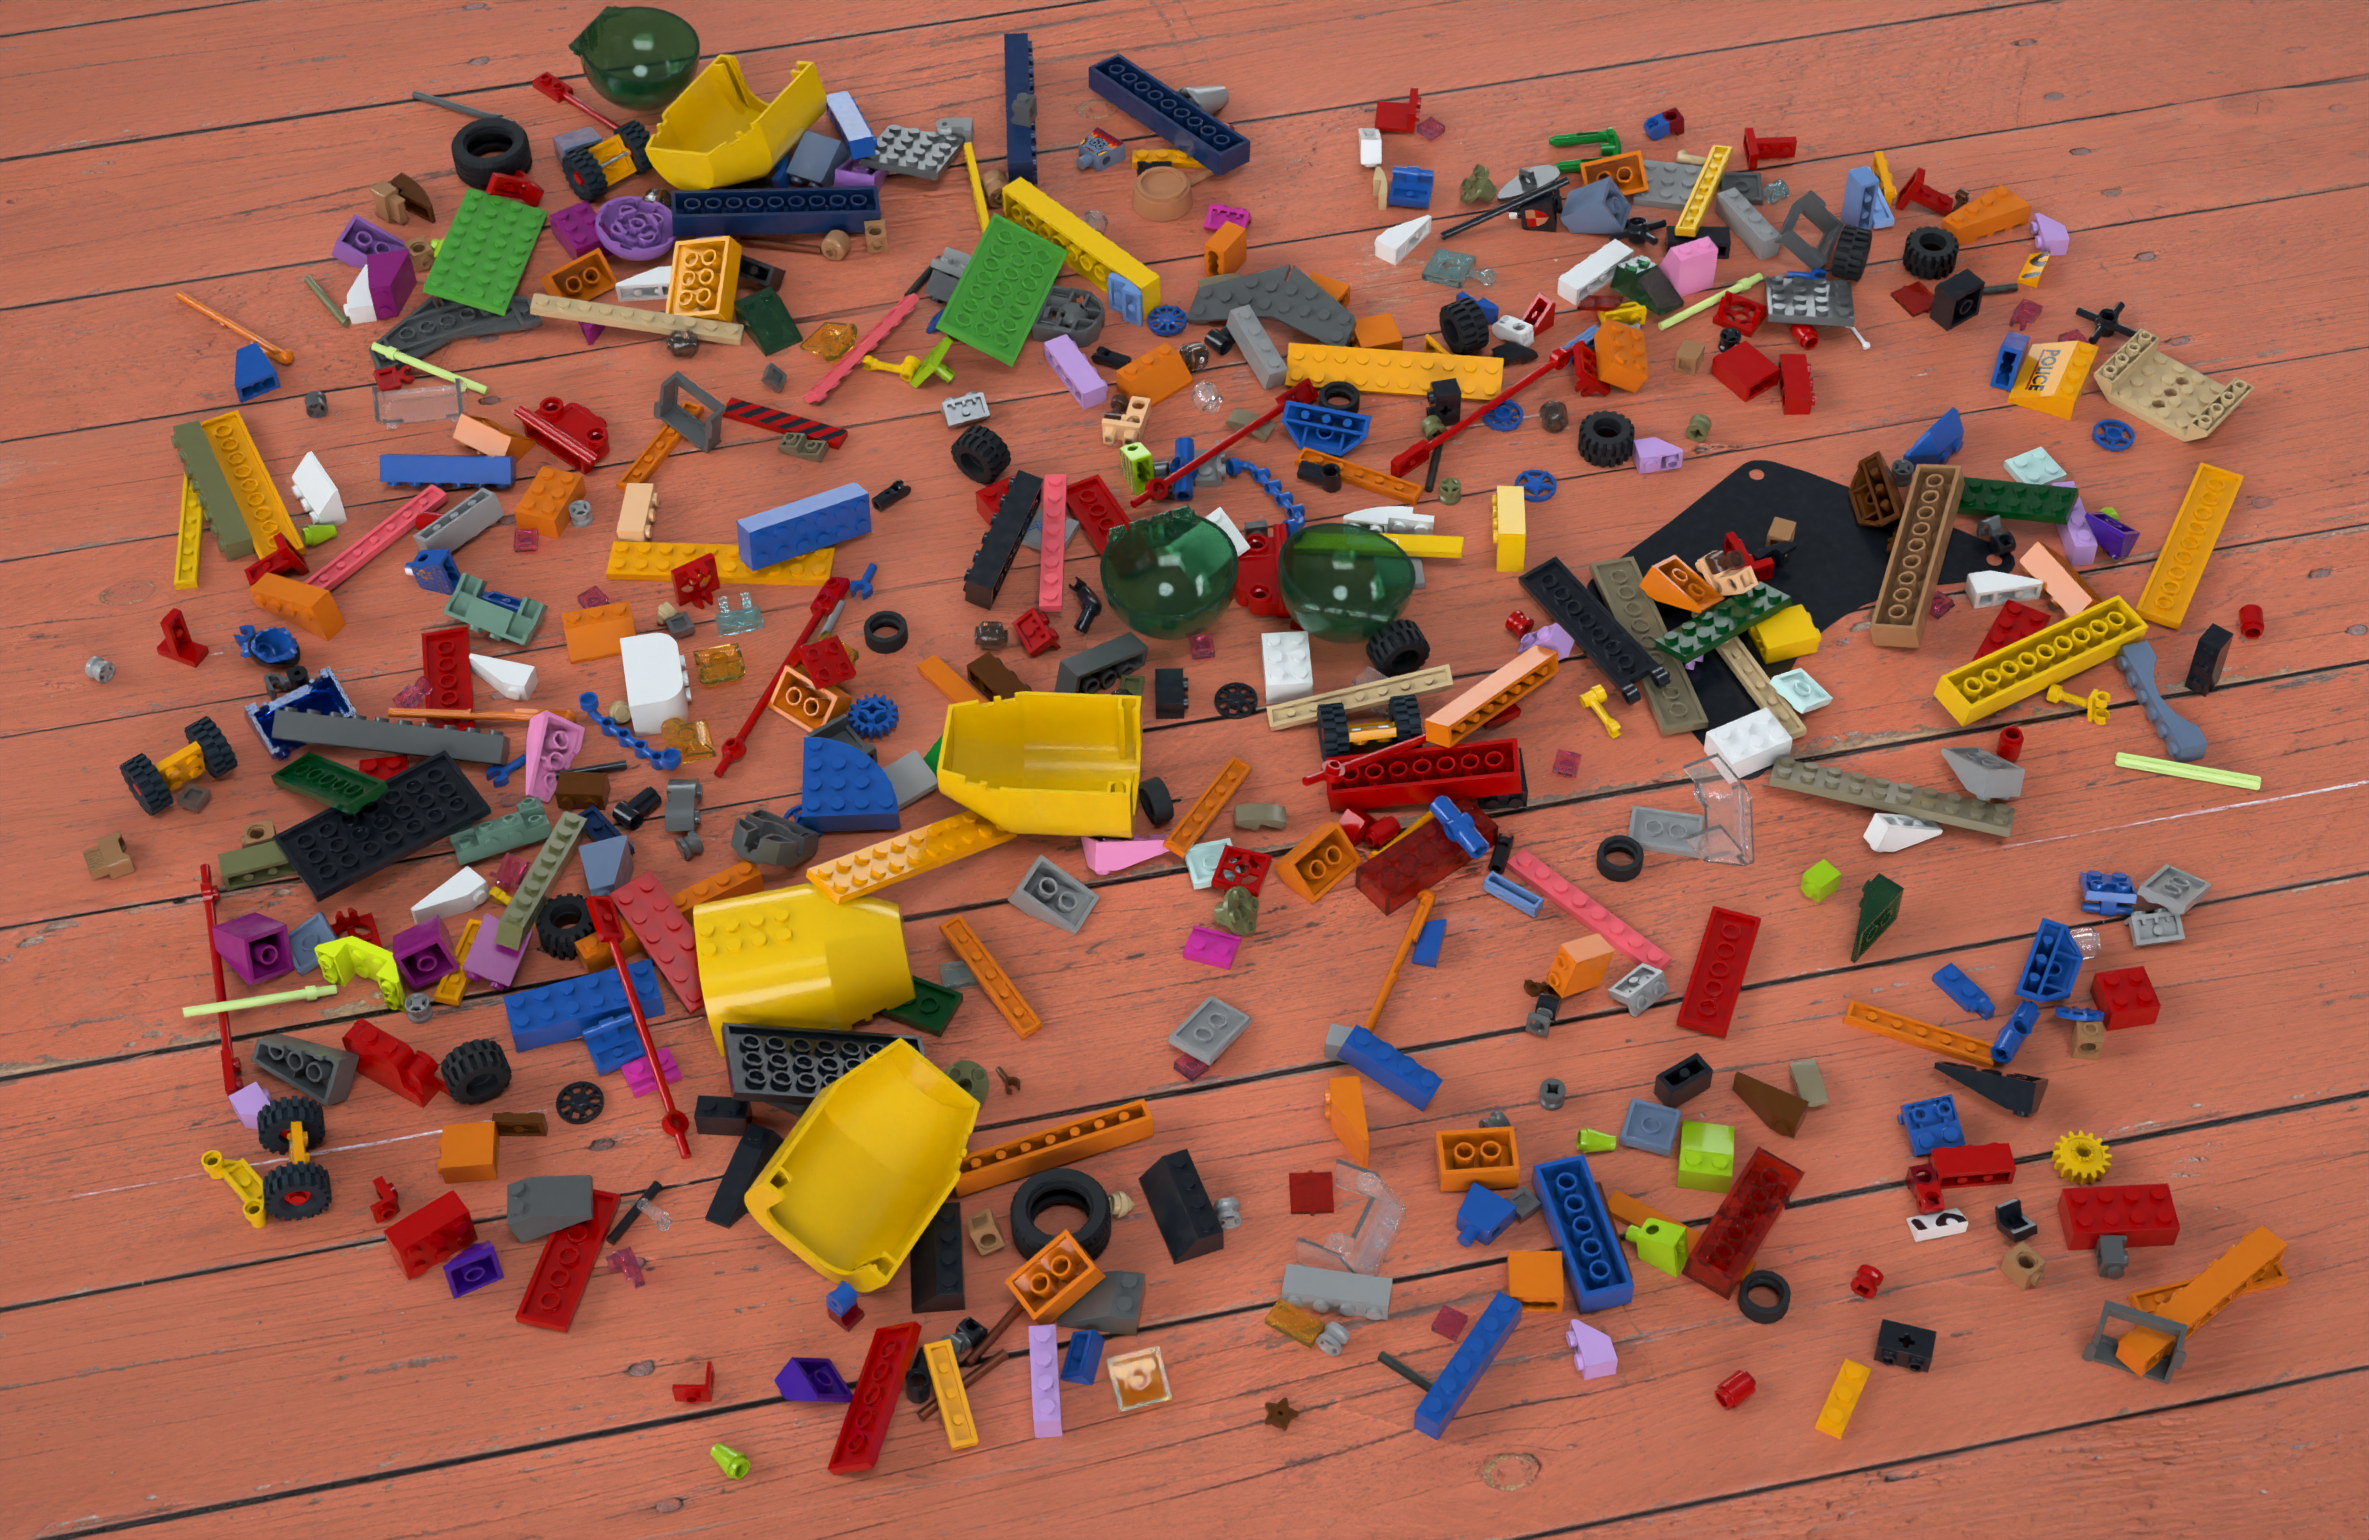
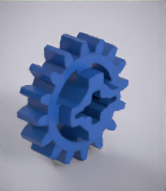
[848,694,899,739]

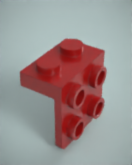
[1375,88,1422,133]
[789,635,856,690]

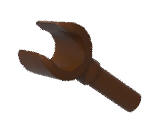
[1951,188,1969,212]
[995,1066,1020,1095]

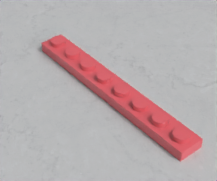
[803,293,919,403]
[1039,474,1067,612]
[303,484,449,591]
[1507,848,1672,971]

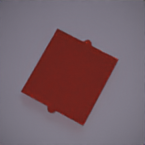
[1891,281,1934,317]
[1577,295,1623,311]
[1289,1170,1334,1216]

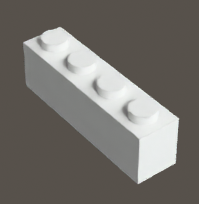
[1557,239,1634,306]

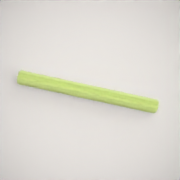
[2115,752,2261,790]

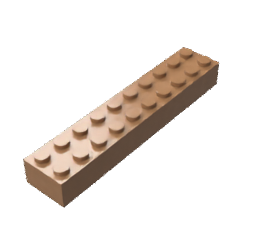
[1870,464,1965,648]

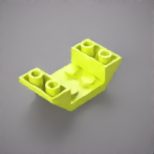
[314,936,407,1013]

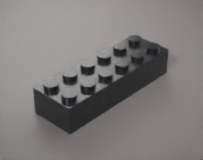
[963,470,1044,610]

